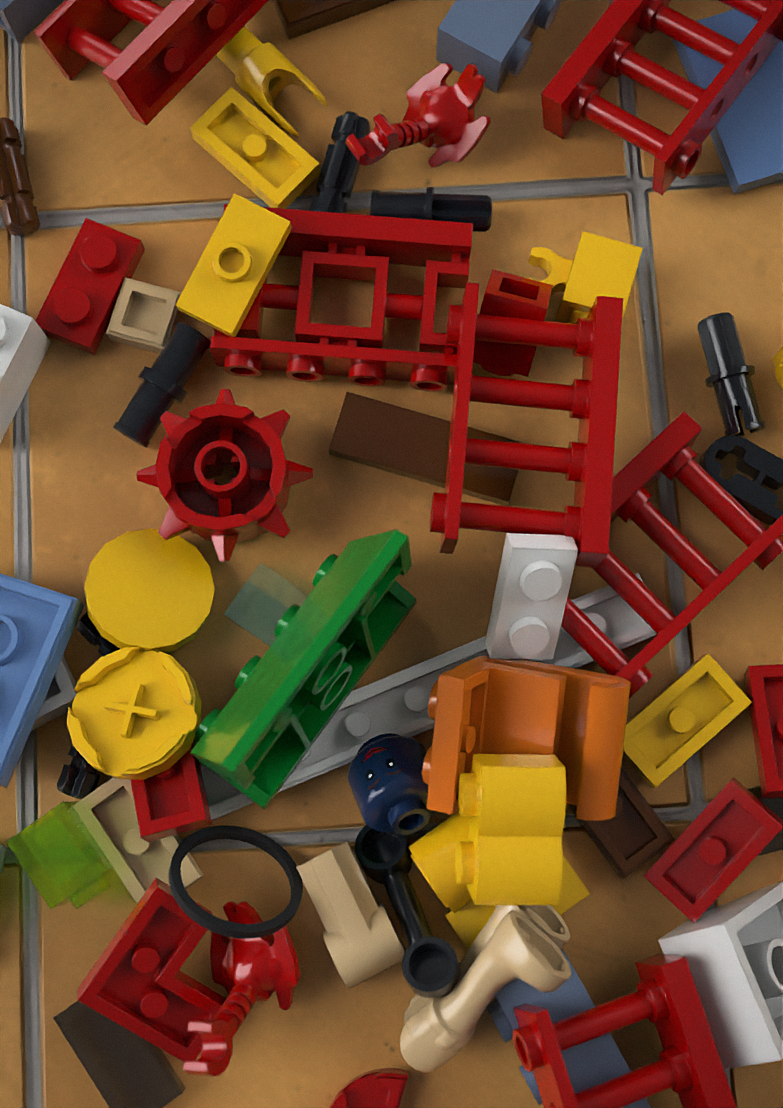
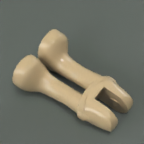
[400,905,572,1072]

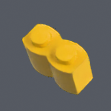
[455,754,566,905]

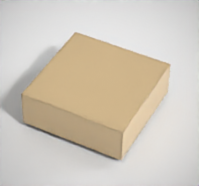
[106,277,182,354]

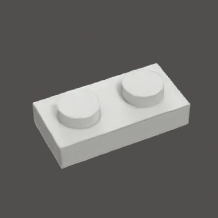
[485,533,578,659]

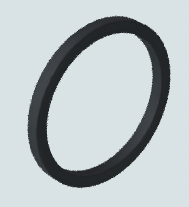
[169,825,303,939]

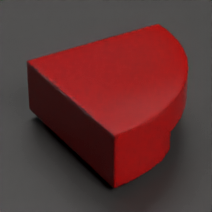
[329,1068,408,1108]

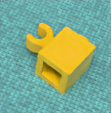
[524,231,643,324]

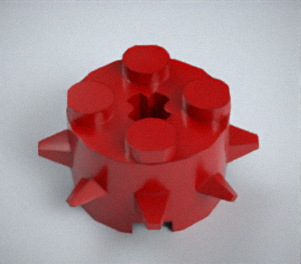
[136,389,313,562]

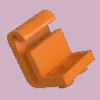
[422,655,631,821]

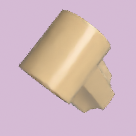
[296,841,406,988]

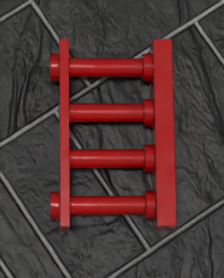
[33,0,269,126]
[541,0,783,196]
[429,282,623,568]
[561,411,783,699]
[512,954,737,1108]

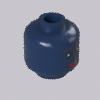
[347,733,435,835]

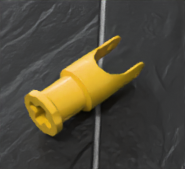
[212,26,328,138]

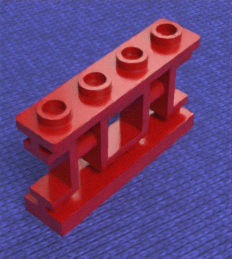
[210,204,473,392]

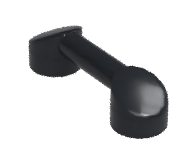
[355,825,461,998]

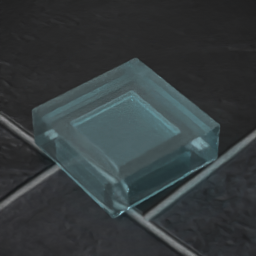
[224,562,309,647]

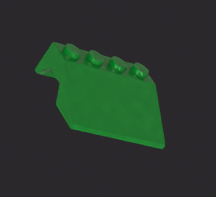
[191,529,417,810]

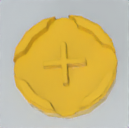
[84,528,215,653]
[67,647,202,780]

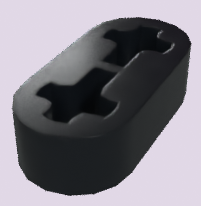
[699,436,783,525]

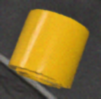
[408,810,472,913]

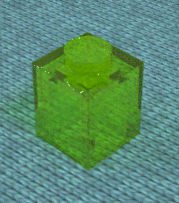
[6,801,114,910]

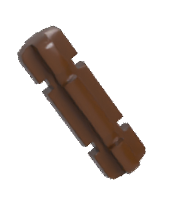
[0,117,40,236]

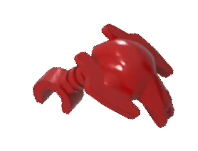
[345,63,491,168]
[183,901,301,1077]

